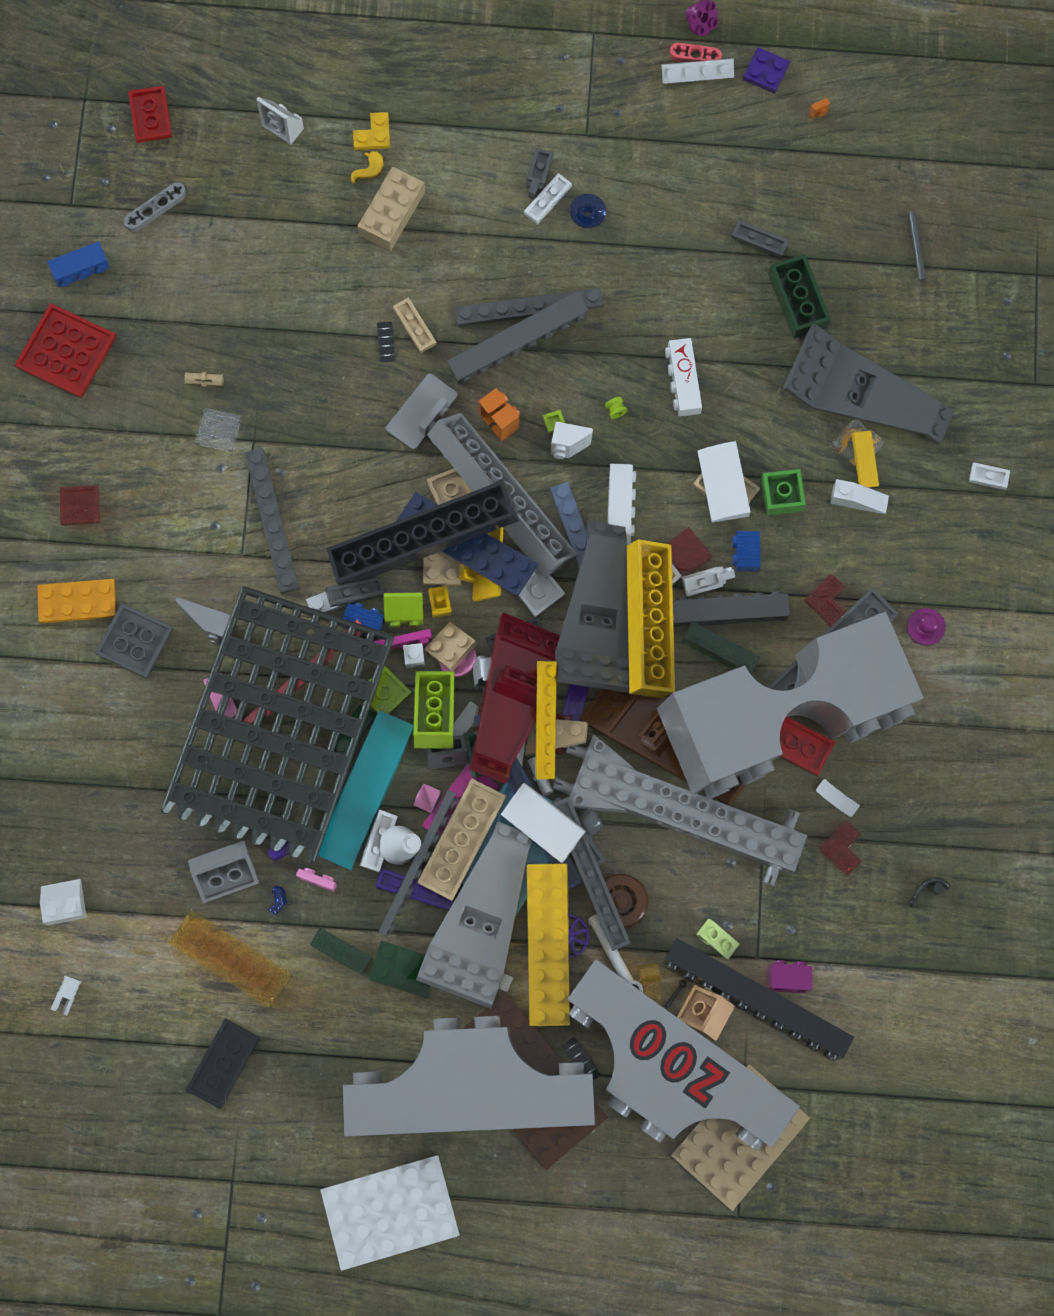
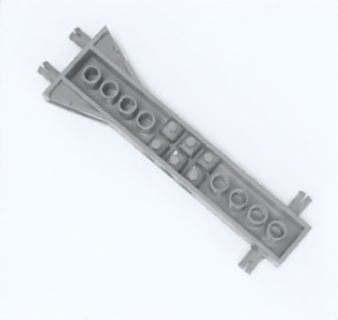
[552,735,807,887]

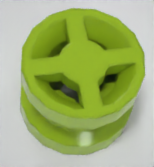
[605,397,628,419]

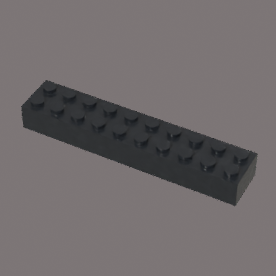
[326,480,520,585]
[662,938,854,1061]

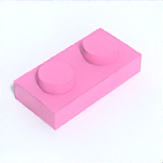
[296,867,337,892]

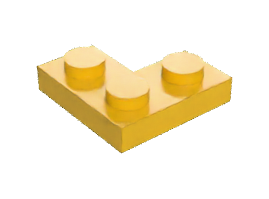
[353,112,390,150]

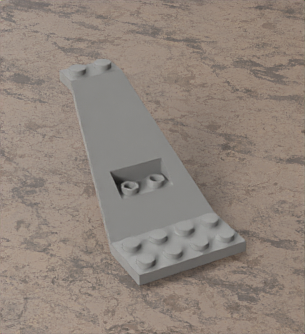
[416,821,532,1009]

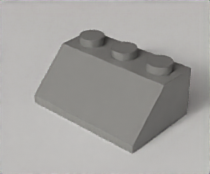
[188,840,259,903]

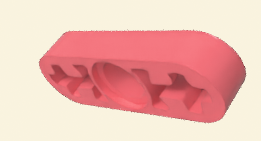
[670,43,722,63]

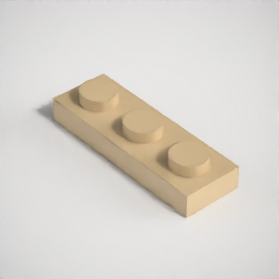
[393,297,437,353]

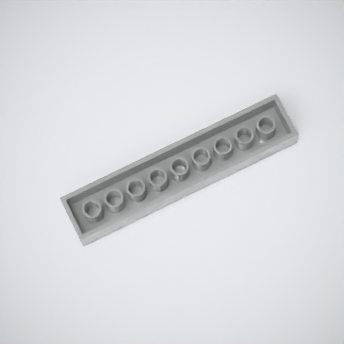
[427,413,578,578]

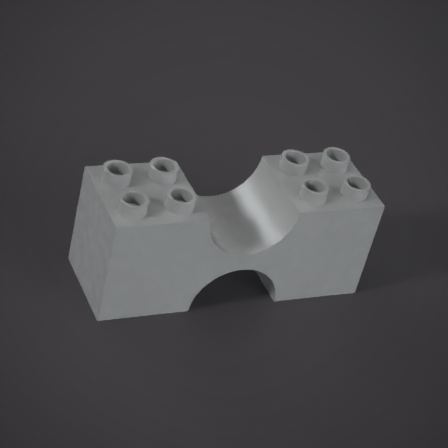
[656,612,924,799]

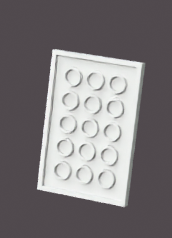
[320,1155,460,1271]

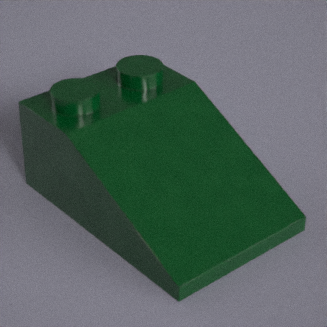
[369,941,431,998]

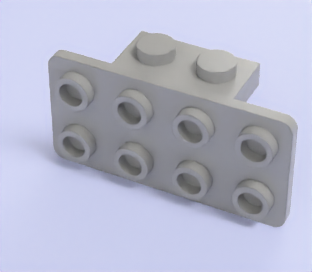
[386,374,458,450]

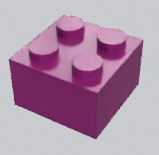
[767,960,813,994]

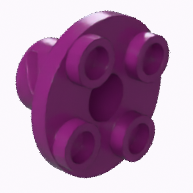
[685,0,718,36]
[907,608,946,646]

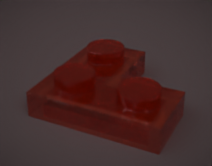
[804,574,845,627]
[819,821,862,876]

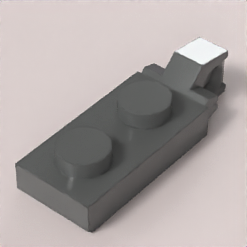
[526,148,554,199]

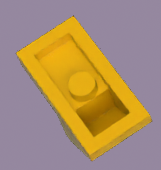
[428,586,452,618]

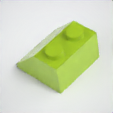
[384,593,424,628]

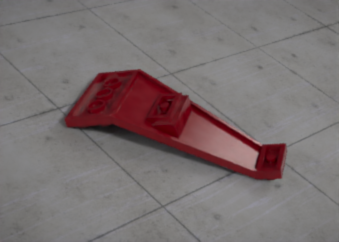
[469,612,560,784]

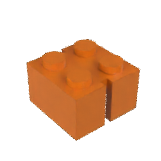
[478,388,520,442]

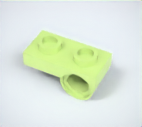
[696,919,739,960]

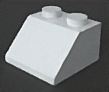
[550,422,593,459]
[40,879,87,926]

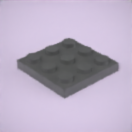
[95,603,174,679]

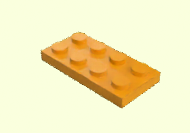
[37,579,117,624]

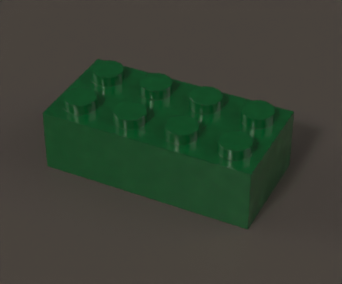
[768,254,831,339]

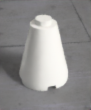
[380,826,421,865]

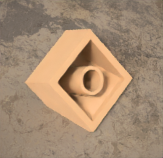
[677,985,735,1041]

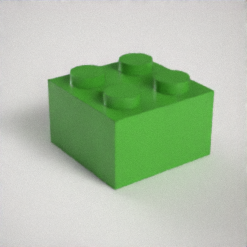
[760,469,806,516]

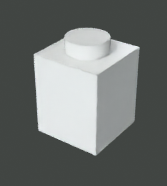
[403,643,425,669]

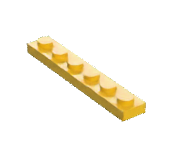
[536,661,557,779]

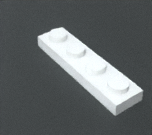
[661,58,734,84]

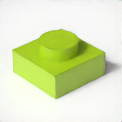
[542,410,565,434]

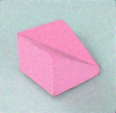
[414,783,441,813]

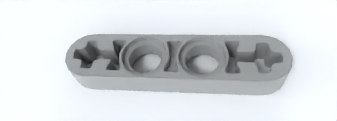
[124,183,186,232]

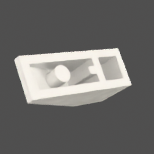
[830,479,889,514]

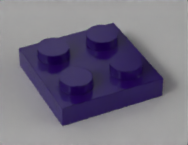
[743,47,790,94]

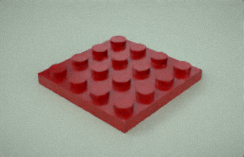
[14,303,117,399]

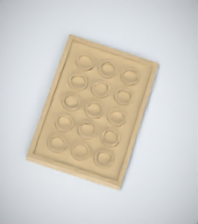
[671,1064,810,1211]

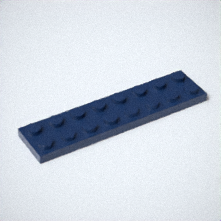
[397,492,538,597]

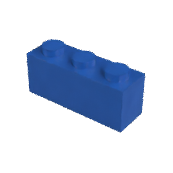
[47,241,110,288]

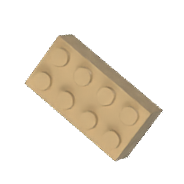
[357,167,425,251]

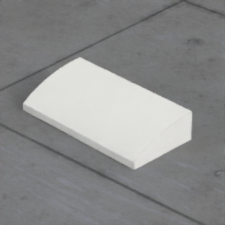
[698,441,750,522]

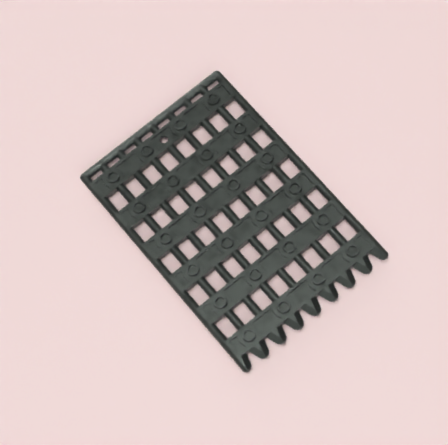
[160,586,394,864]

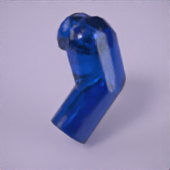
[268,886,287,916]

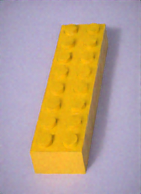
[627,539,675,698]
[527,864,571,1026]

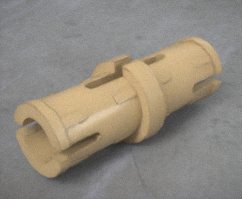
[184,372,224,387]

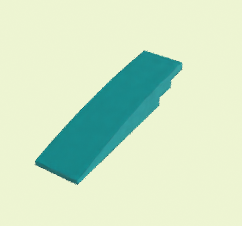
[318,710,414,870]

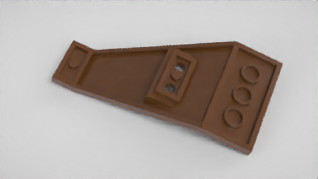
[578,689,745,806]

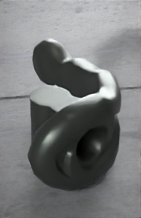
[909,877,951,908]

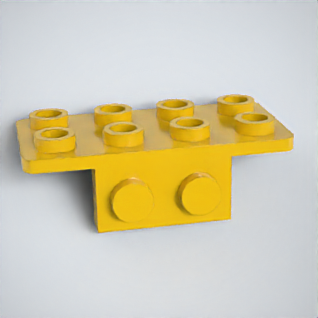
[459,527,504,602]

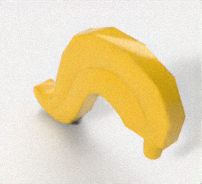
[351,151,384,184]

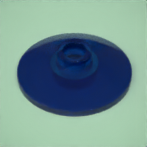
[570,194,606,228]

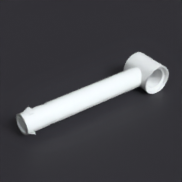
[588,914,643,992]

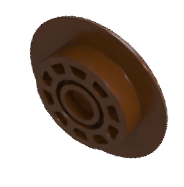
[604,874,648,928]

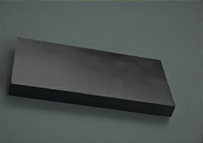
[186,1018,261,1109]

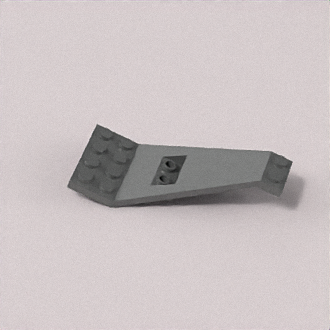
[783,324,954,444]
[555,521,629,693]

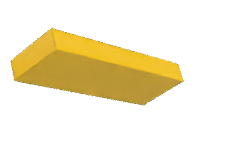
[851,430,879,488]

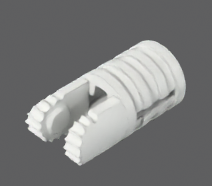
[51,976,81,1016]

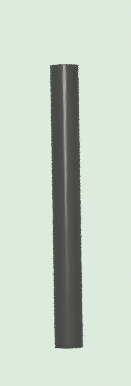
[908,211,926,282]

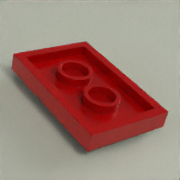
[128,85,173,143]
[779,716,835,777]

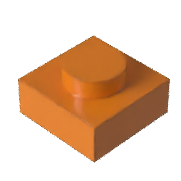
[808,98,830,119]

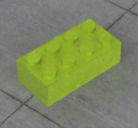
[413,671,455,749]

